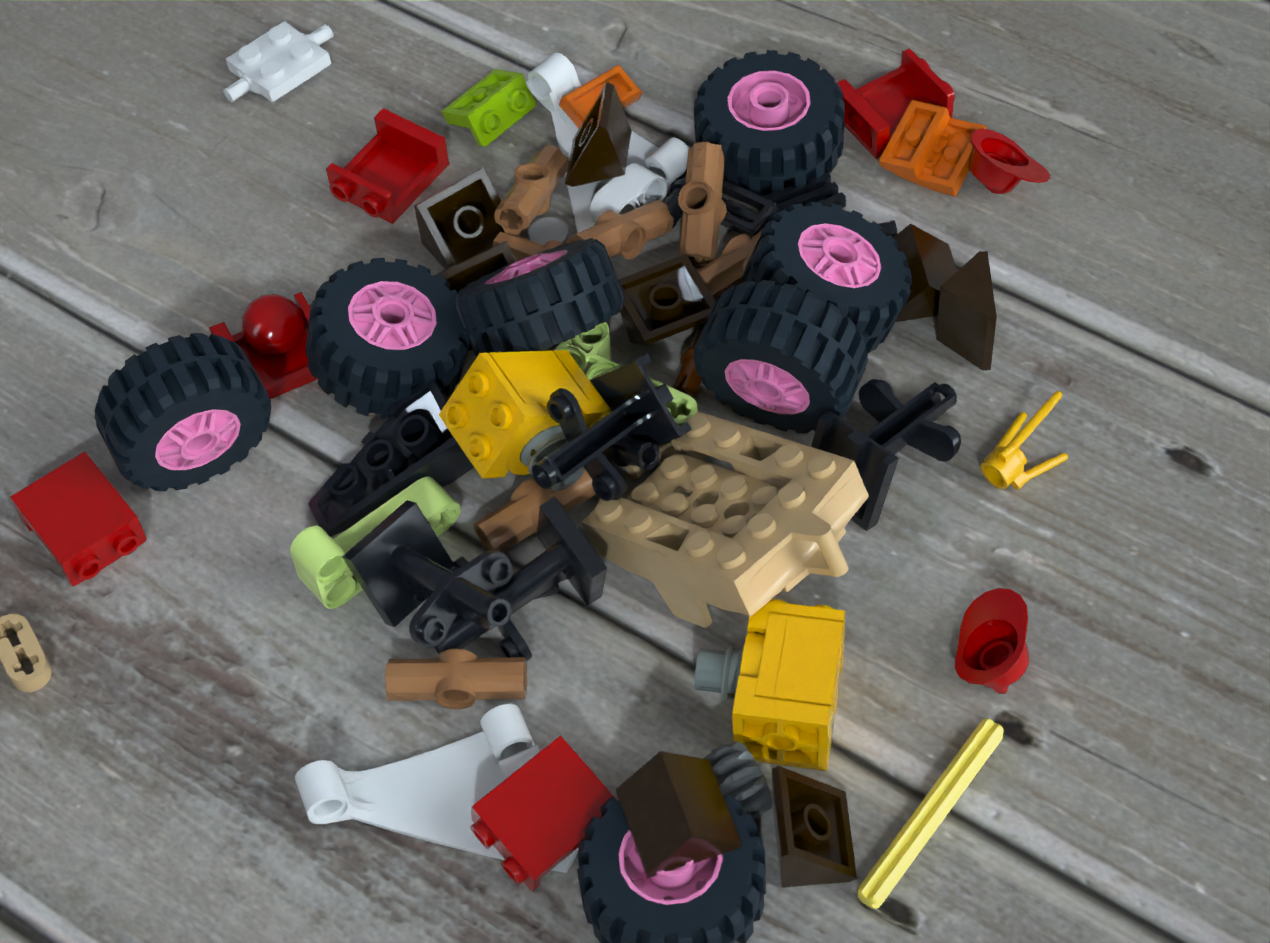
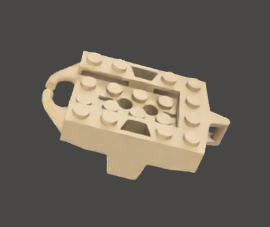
[581,411,869,628]

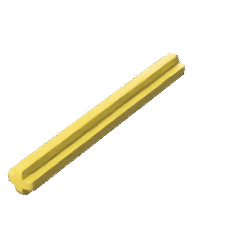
[857,718,1004,909]

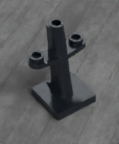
[532,353,692,501]
[811,379,961,531]
[434,496,607,662]
[342,500,513,648]

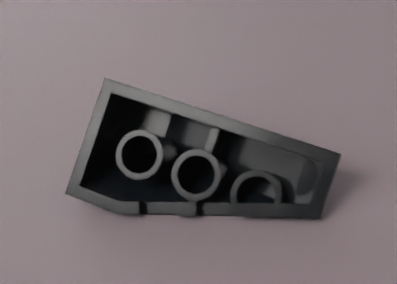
[308,380,474,537]

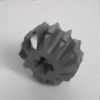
[703,741,773,820]

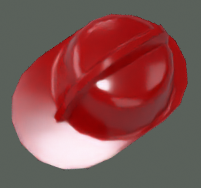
[970,129,1050,194]
[955,588,1029,694]

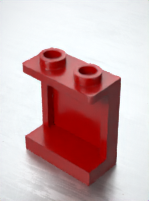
[837,48,955,159]
[326,108,449,224]
[209,292,318,399]
[10,451,147,586]
[470,735,618,891]

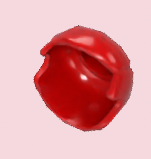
[242,294,305,355]

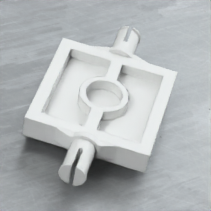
[223,21,334,103]

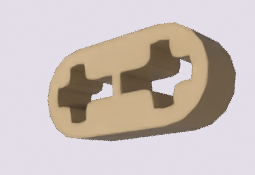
[0,614,52,692]

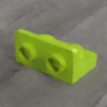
[441,69,536,147]

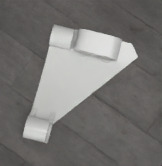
[526,52,689,233]
[295,704,579,873]

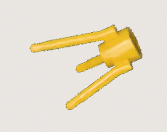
[980,391,1068,490]

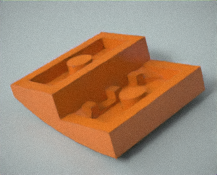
[879,100,987,197]

